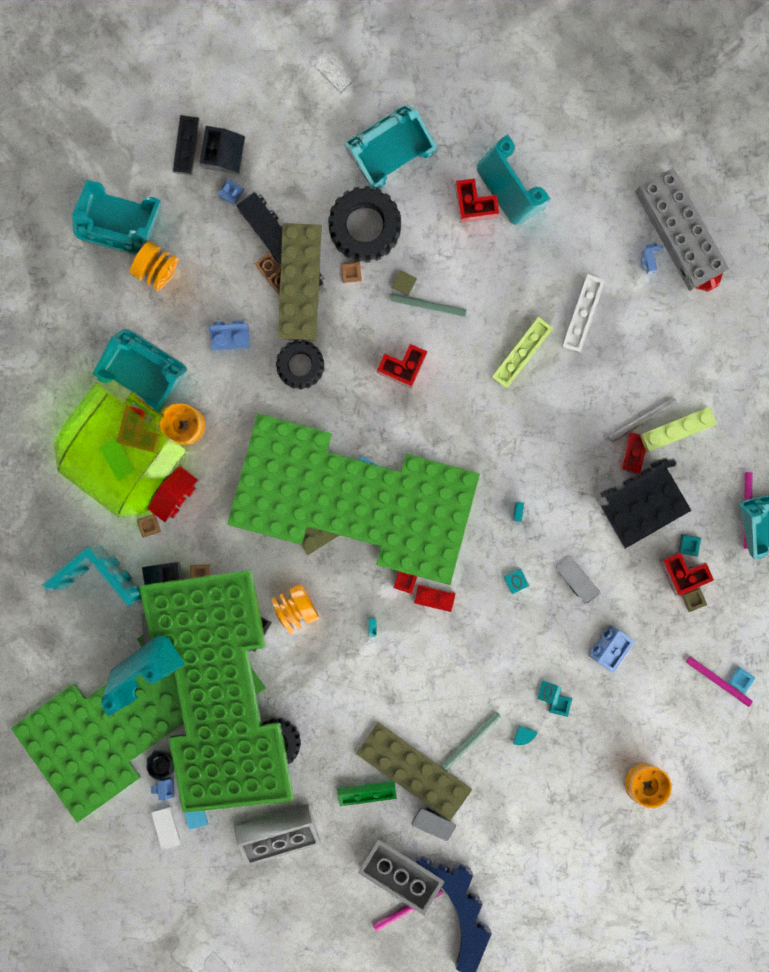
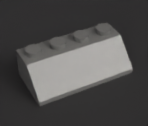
[234,804,321,866]
[358,839,445,915]

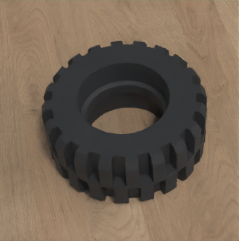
[328,186,401,263]

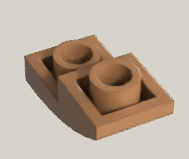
[254,252,281,294]

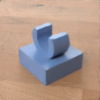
[218,178,244,206]
[151,778,174,800]

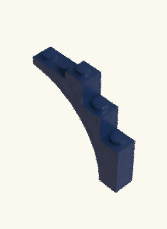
[414,856,492,972]

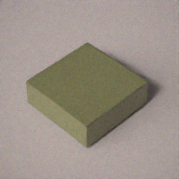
[391,270,417,296]
[682,587,707,612]

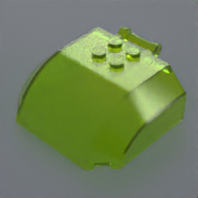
[54,382,191,517]

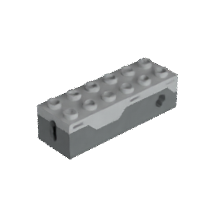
[635,168,729,292]

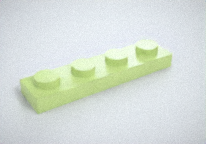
[491,317,553,389]
[640,407,717,453]

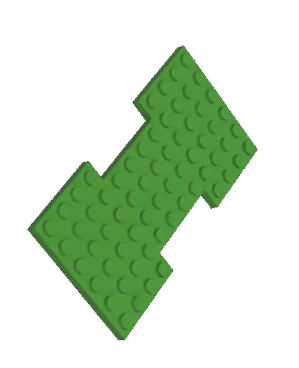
[227,413,480,585]
[140,569,294,813]
[11,635,266,823]

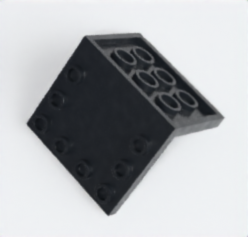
[596,457,692,549]

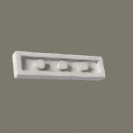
[562,274,605,353]

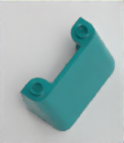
[344,104,437,189]
[477,134,551,225]
[72,180,161,255]
[92,329,187,416]
[739,495,769,559]
[101,635,185,717]

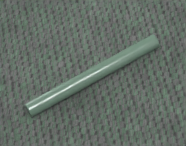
[391,293,467,317]
[441,712,501,771]

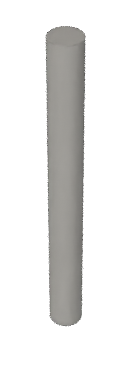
[608,397,677,443]

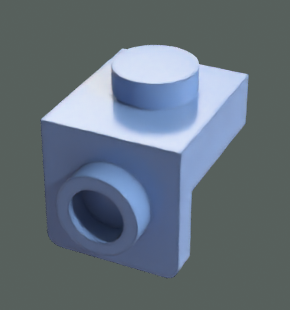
[641,243,664,274]

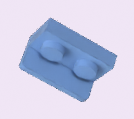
[209,321,250,351]
[589,625,635,673]

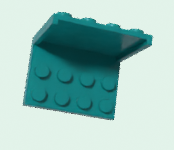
[42,546,142,606]

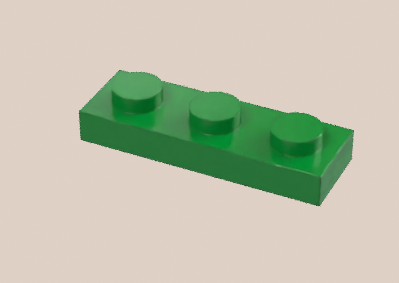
[337,781,397,807]

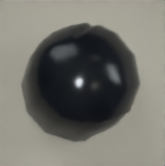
[146,750,174,780]

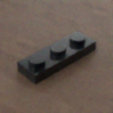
[173,115,200,175]

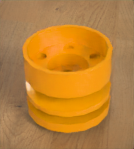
[129,240,179,292]
[159,403,206,446]
[271,583,319,634]
[624,763,672,808]

